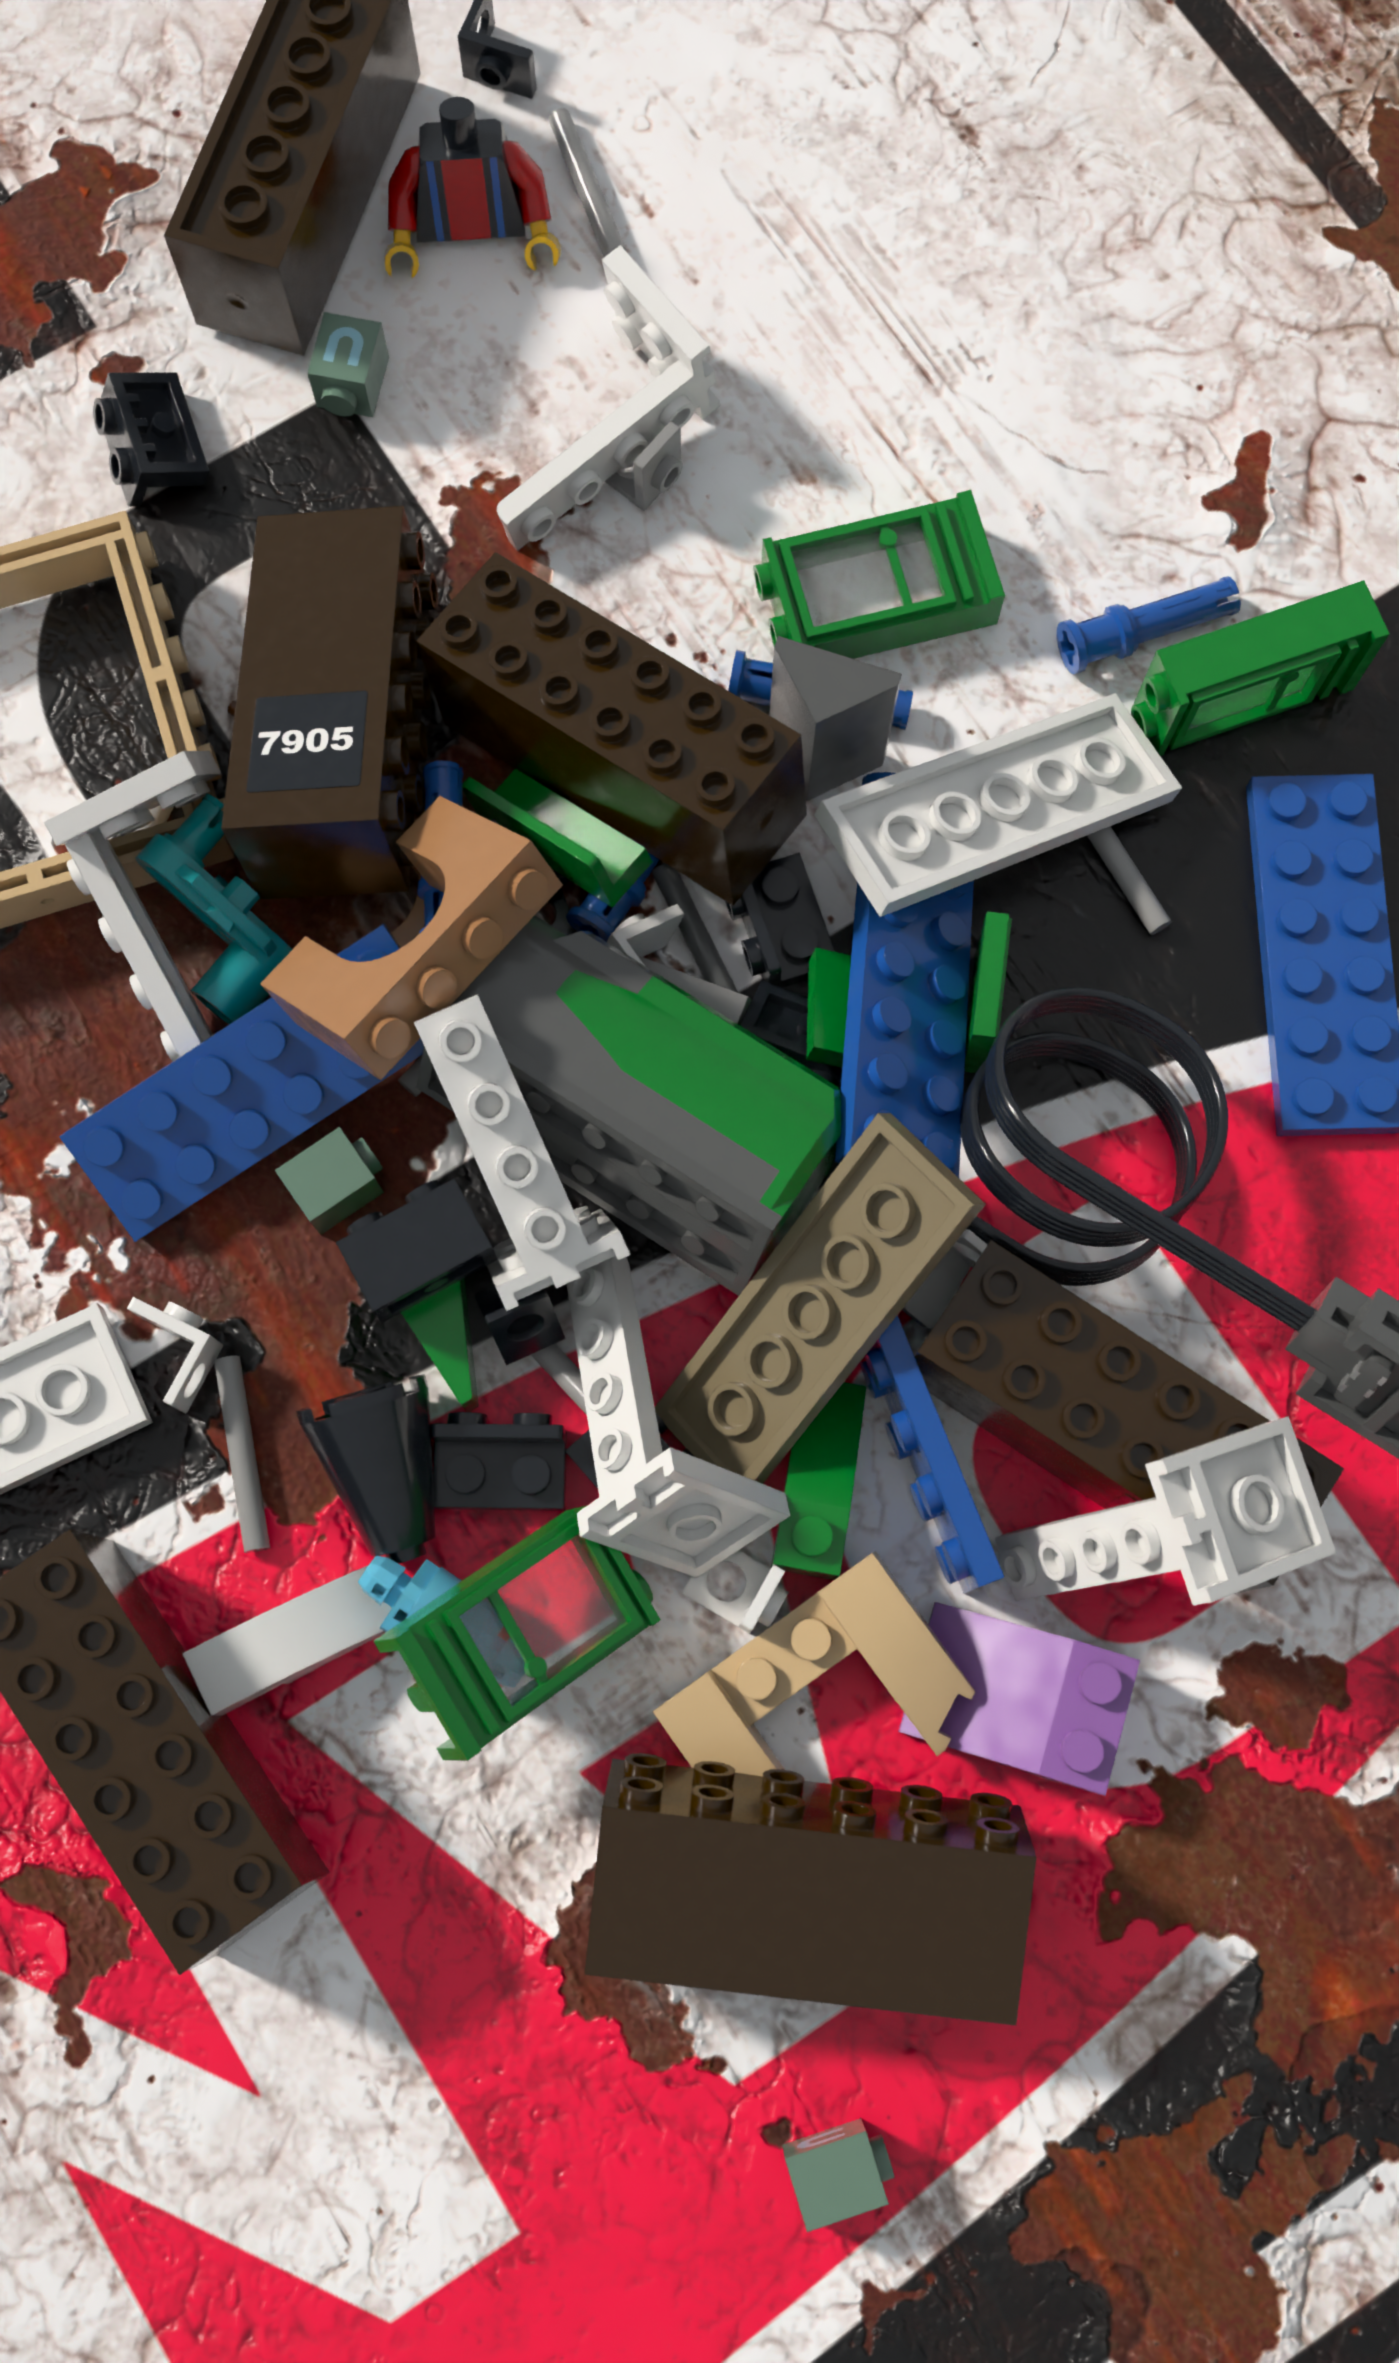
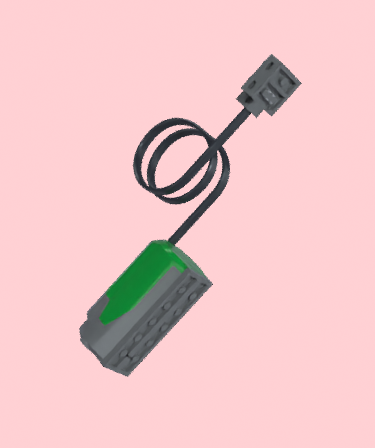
[416,915,1399,1459]

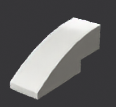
[182,1566,392,1716]

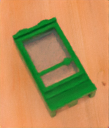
[753,490,1005,659]
[1131,580,1390,756]
[373,1505,661,1761]

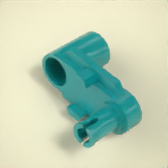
[135,793,293,1025]

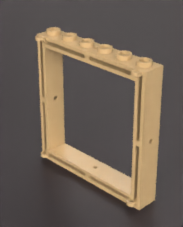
[0,510,235,929]

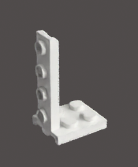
[497,245,721,551]
[43,751,221,1061]
[414,995,630,1311]
[567,1256,790,1578]
[995,1416,1337,1605]

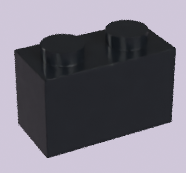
[336,1179,498,1323]

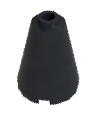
[296,1374,436,1563]

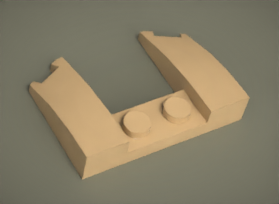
[653,1551,975,1776]

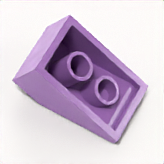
[898,1602,1140,1796]

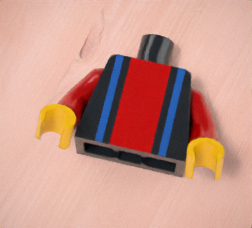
[384,97,561,278]

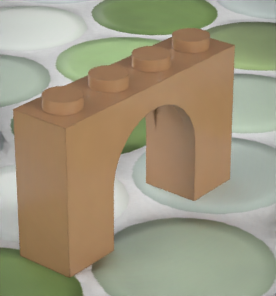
[260,796,562,1080]

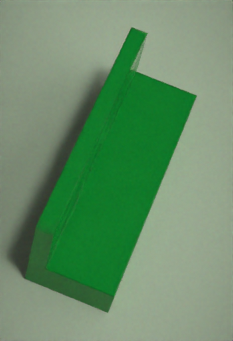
[462,769,653,908]

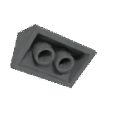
[769,636,902,801]

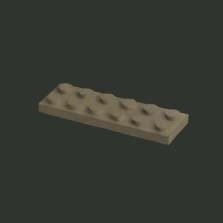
[655,1113,986,1484]

